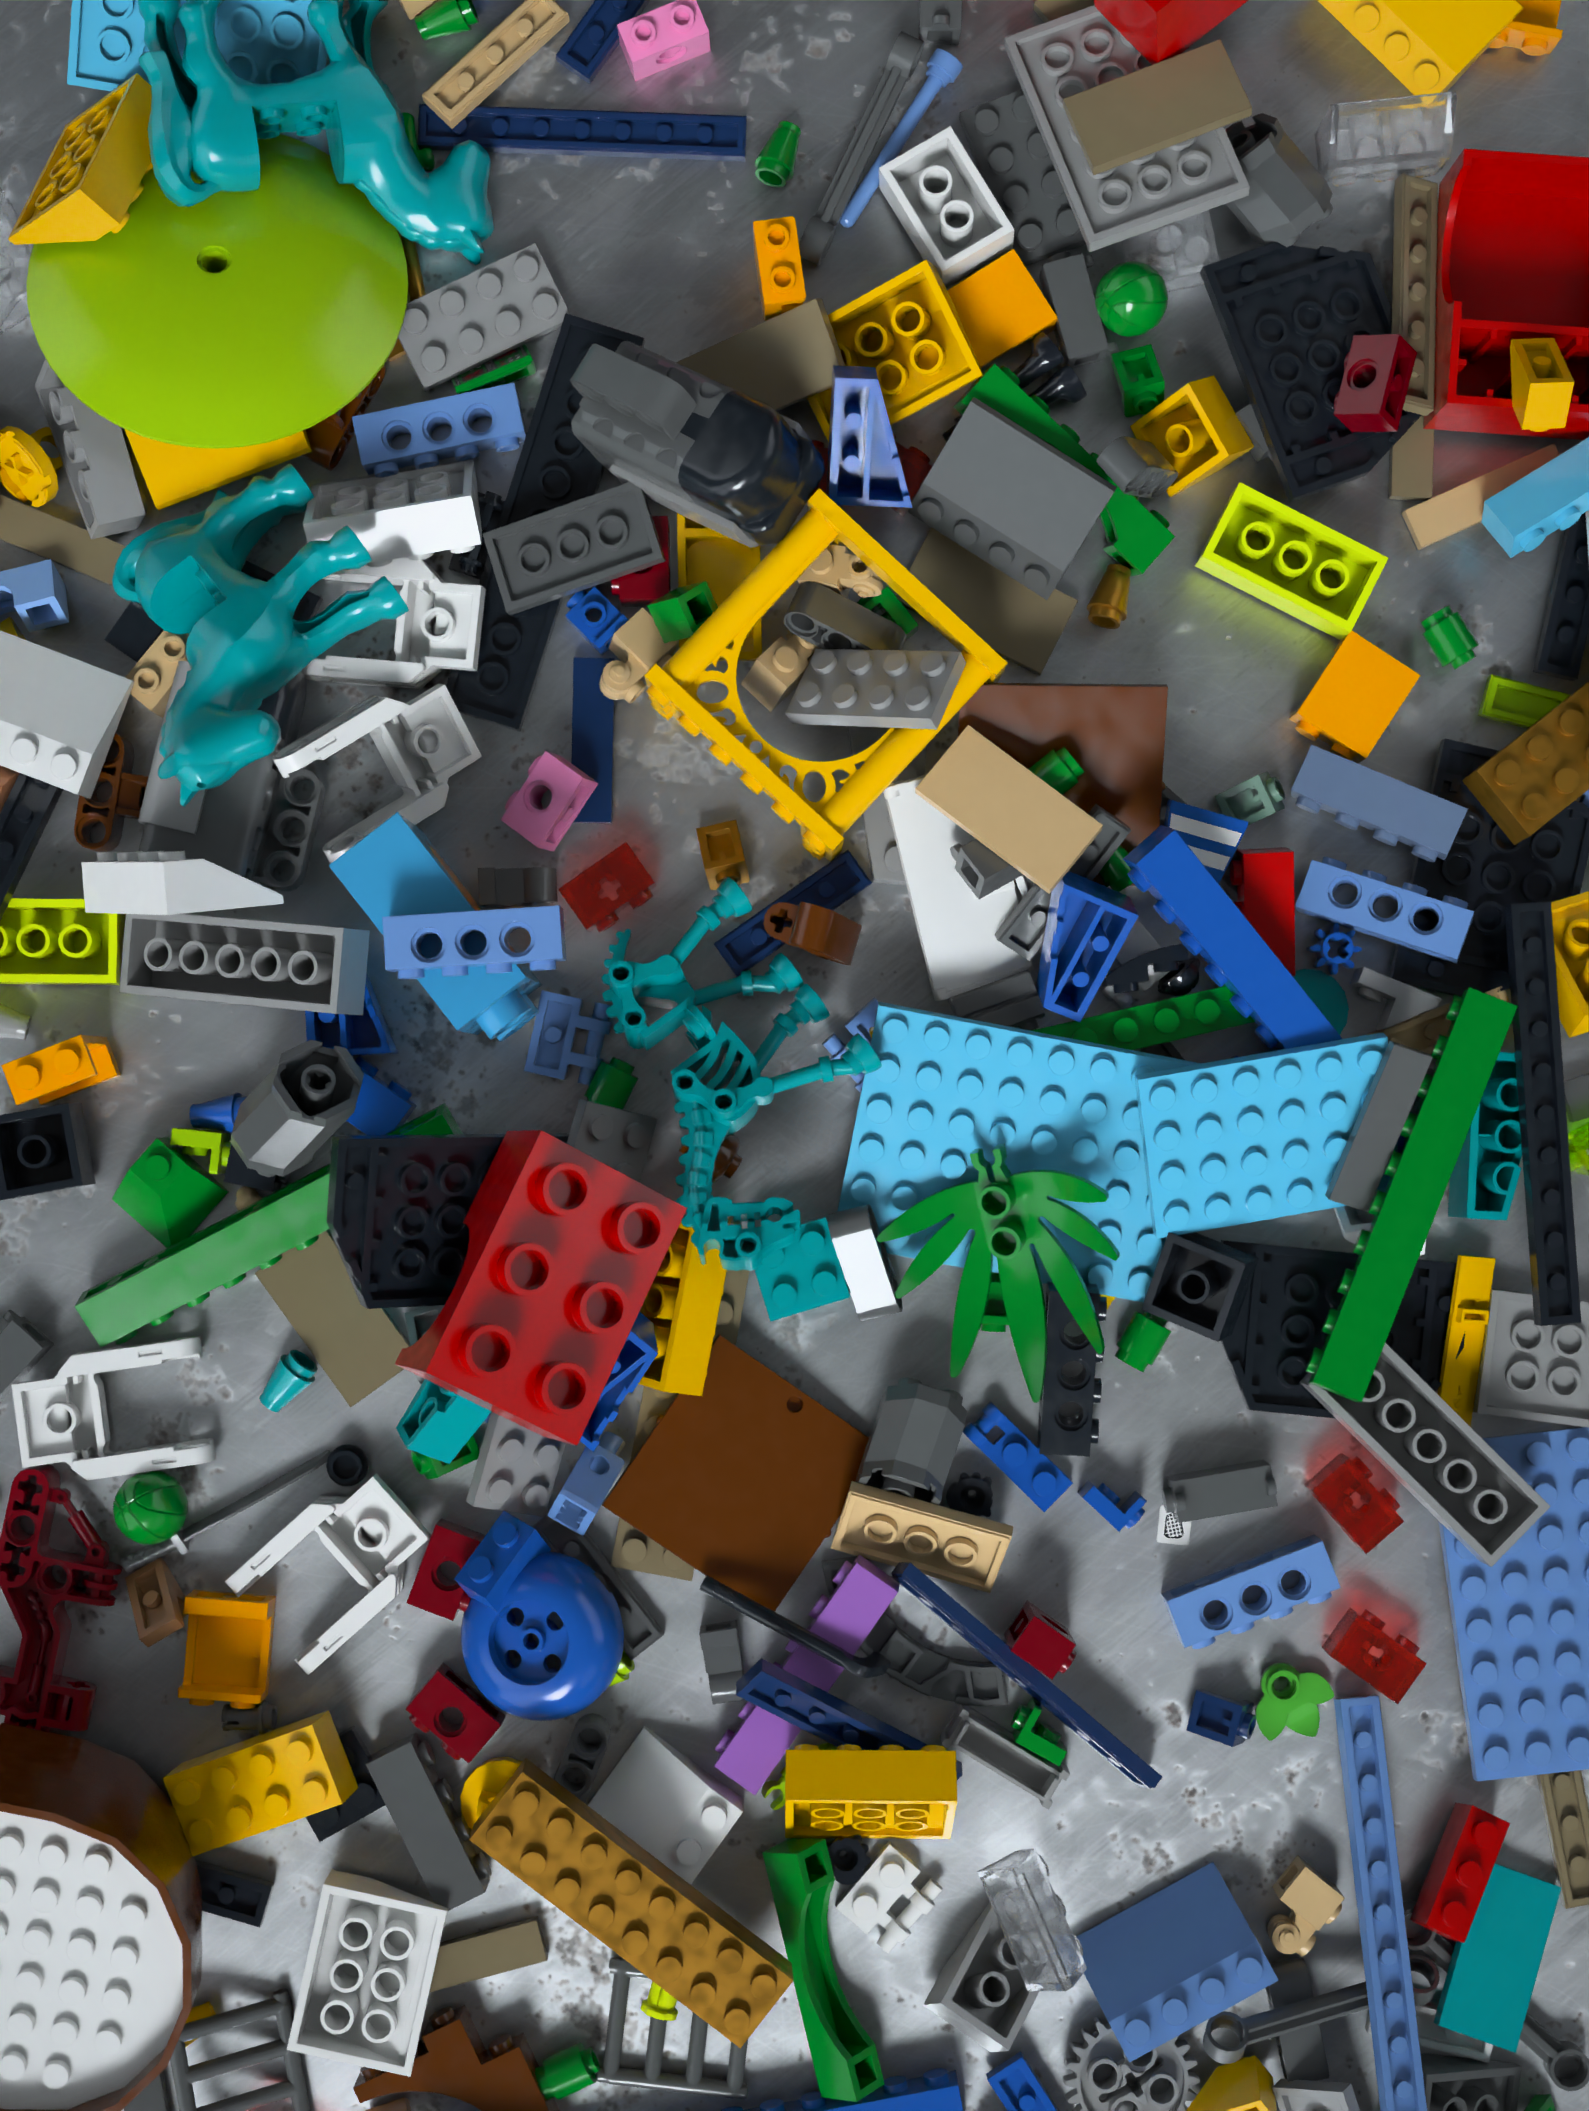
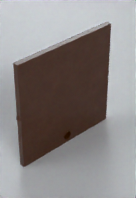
[957,683,1168,886]
[602,1334,869,1612]

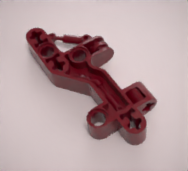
[0,1464,123,1732]

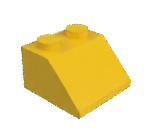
[1130,375,1254,497]

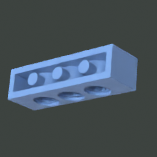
[352,383,527,478]
[1295,857,1474,964]
[382,905,567,979]
[1161,1534,1341,1649]

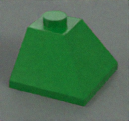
[112,1137,229,1248]

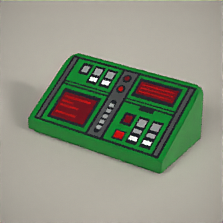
[451,345,537,394]

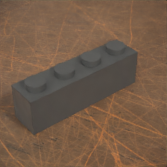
[366,1732,492,1911]

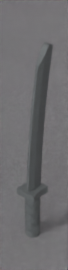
[121,1450,331,1573]

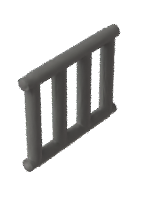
[596,1958,748,2099]
[170,1988,311,2111]

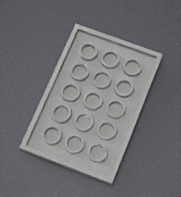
[1004,5,1250,252]

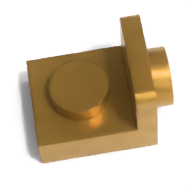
[696,820,750,890]

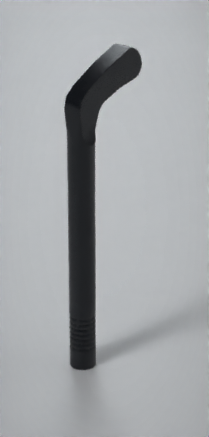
[699,1575,891,1678]

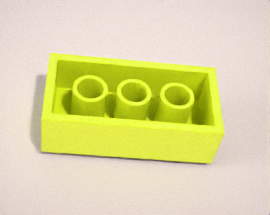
[1195,482,1388,641]
[0,898,126,985]

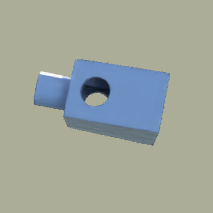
[547,1431,625,1536]

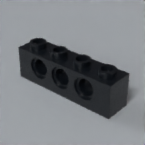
[1037,1282,1107,1457]

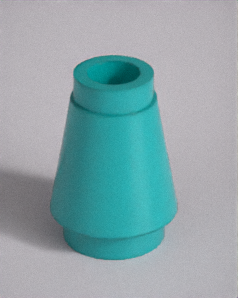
[259,1350,318,1412]

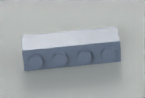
[1291,744,1468,862]

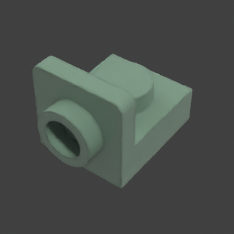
[1215,771,1285,825]

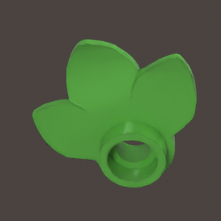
[1255,1663,1335,1741]

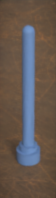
[840,48,963,228]

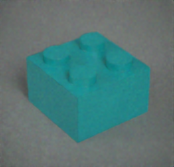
[755,1215,850,1322]

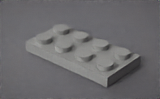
[398,243,571,392]
[785,649,966,730]

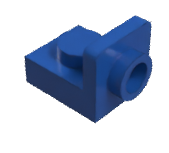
[1077,1480,1147,1532]

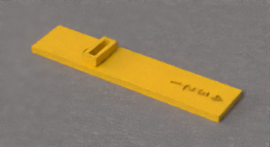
[1437,1255,1496,1427]

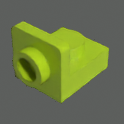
[170,1127,231,1175]

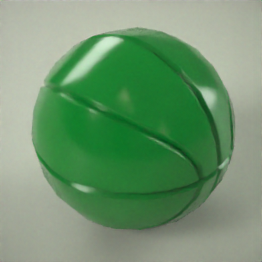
[1095,261,1168,337]
[113,1471,188,1544]

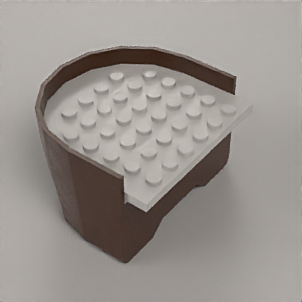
[0,1723,202,2111]

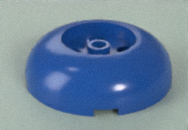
[461,1552,624,1721]

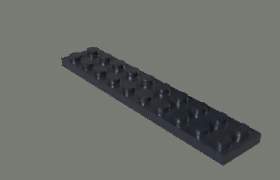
[446,313,645,732]

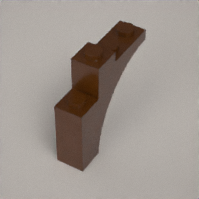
[353,2005,560,2111]

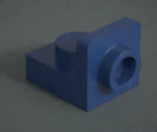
[1186,1689,1256,1747]

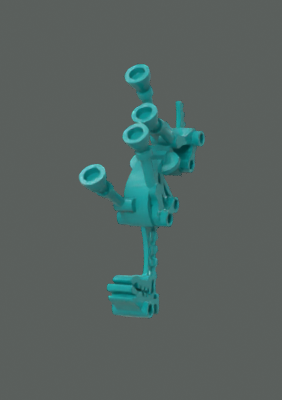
[602,877,882,1271]

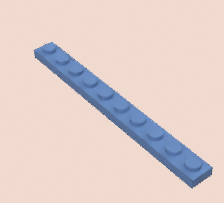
[1334,1695,1427,2111]

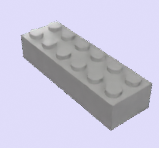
[119,914,370,1015]
[1300,1343,1551,1567]

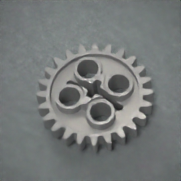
[1062,2017,1200,2111]

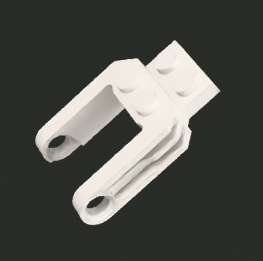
[302,557,486,690]
[272,683,482,864]
[11,1336,216,1480]
[225,1473,432,1675]

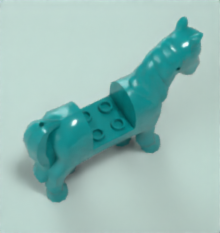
[138,0,494,265]
[112,463,409,807]

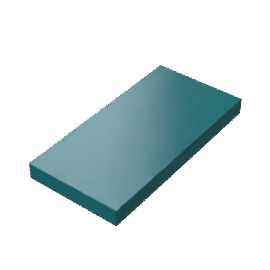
[1433,1864,1562,2053]

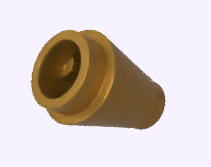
[1087,564,1131,629]

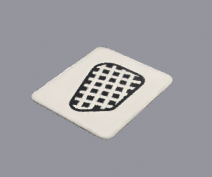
[1157,1505,1192,1545]

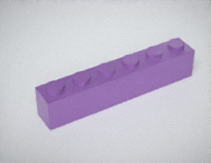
[714,1554,900,1795]

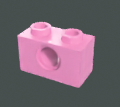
[617,0,711,82]
[501,751,599,852]

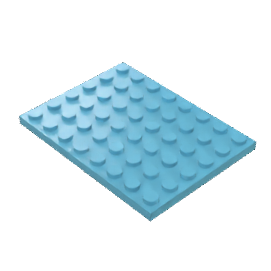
[837,1002,1202,1303]

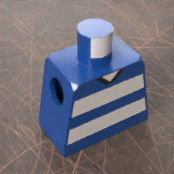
[1164,800,1249,884]

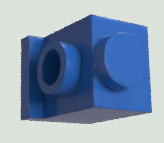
[565,586,629,656]

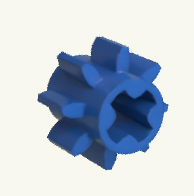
[1306,923,1362,975]

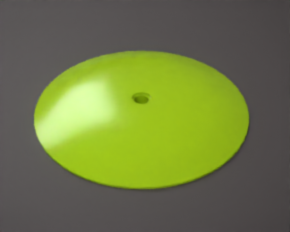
[27,134,409,449]

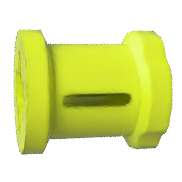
[640,1981,678,2021]

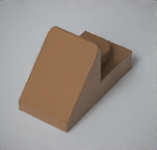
[125,1558,189,1647]

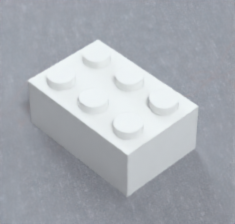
[879,126,1014,287]

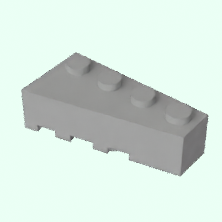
[34,359,148,539]
[847,726,927,885]

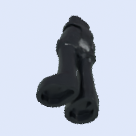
[942,331,1087,442]

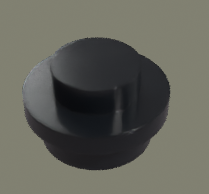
[326,1444,369,1486]

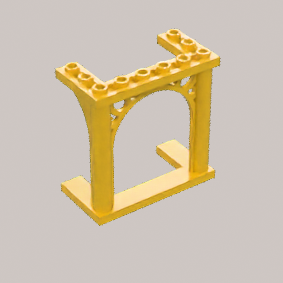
[644,488,1008,862]

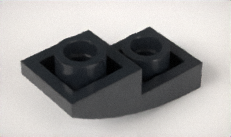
[1102,944,1189,994]

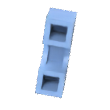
[0,559,69,632]

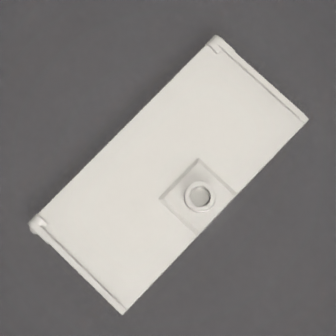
[883,774,1034,1001]

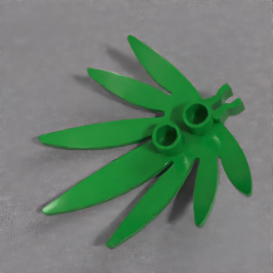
[876,1143,1120,1403]

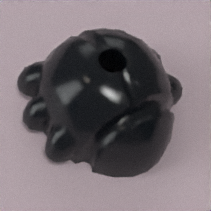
[1157,958,1200,996]
[946,1472,993,1517]
[826,1834,871,1885]

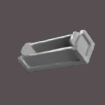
[940,1704,1070,1810]

